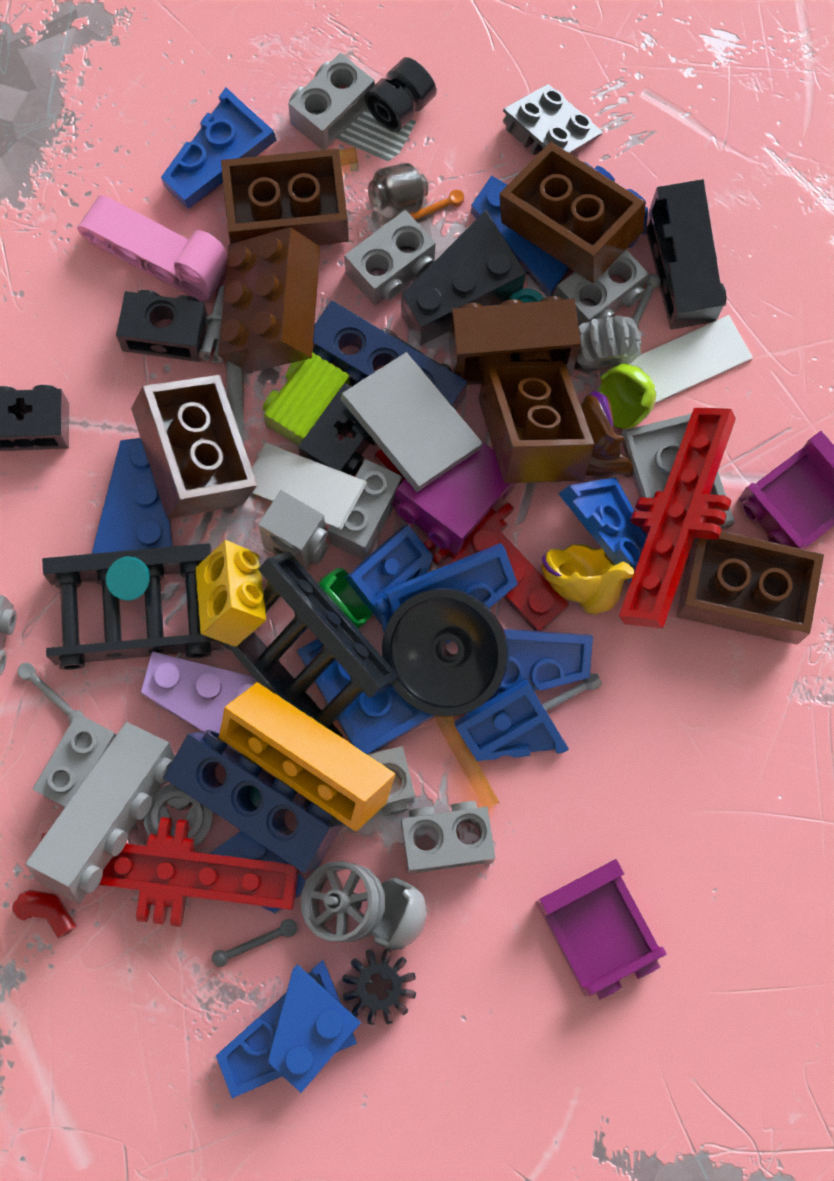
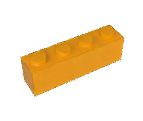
[218,682,395,832]

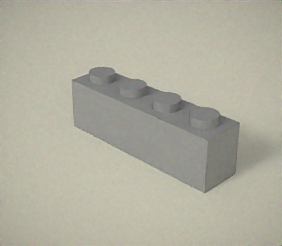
[25,722,175,905]

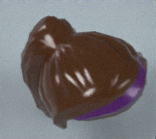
[580,391,634,478]

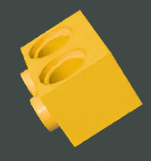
[196,540,266,647]

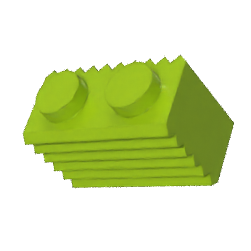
[262,352,350,446]

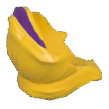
[541,544,634,615]

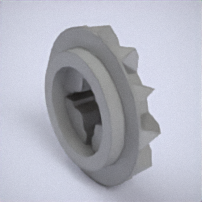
[143,784,212,847]

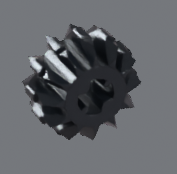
[342,949,416,1025]

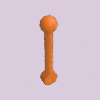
[392,189,464,220]

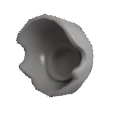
[371,877,427,950]

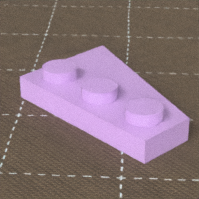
[141,652,258,754]

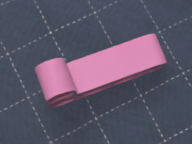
[77,195,227,302]

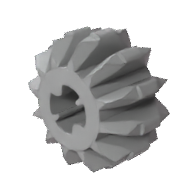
[577,315,642,371]

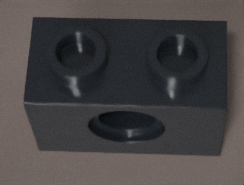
[116,290,208,362]

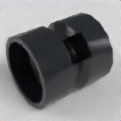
[364,57,437,132]

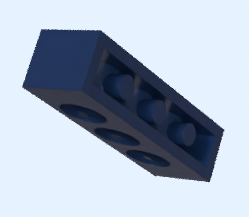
[312,300,468,410]
[163,730,344,873]

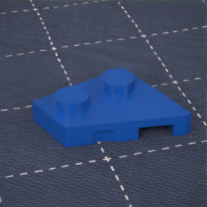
[344,524,433,625]

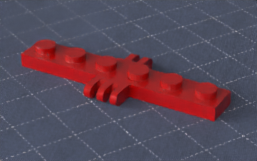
[619,408,736,629]
[374,449,569,631]
[41,817,299,927]

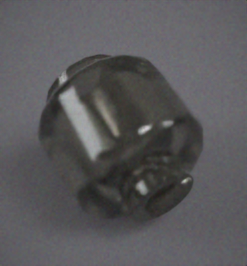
[368,163,428,218]

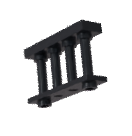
[42,543,221,670]
[220,551,400,737]

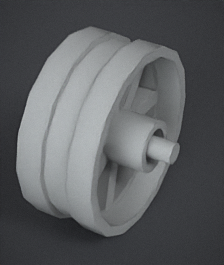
[301,861,385,942]

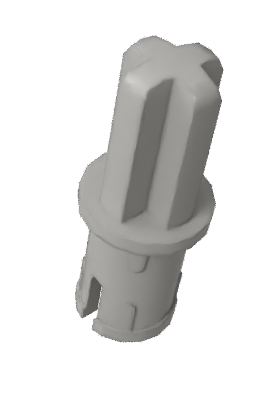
[199,285,225,364]

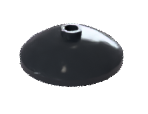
[382,588,509,716]

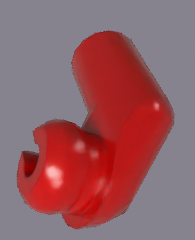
[12,890,77,939]

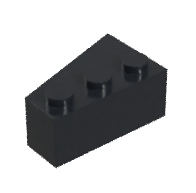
[646,179,727,330]
[401,210,526,346]

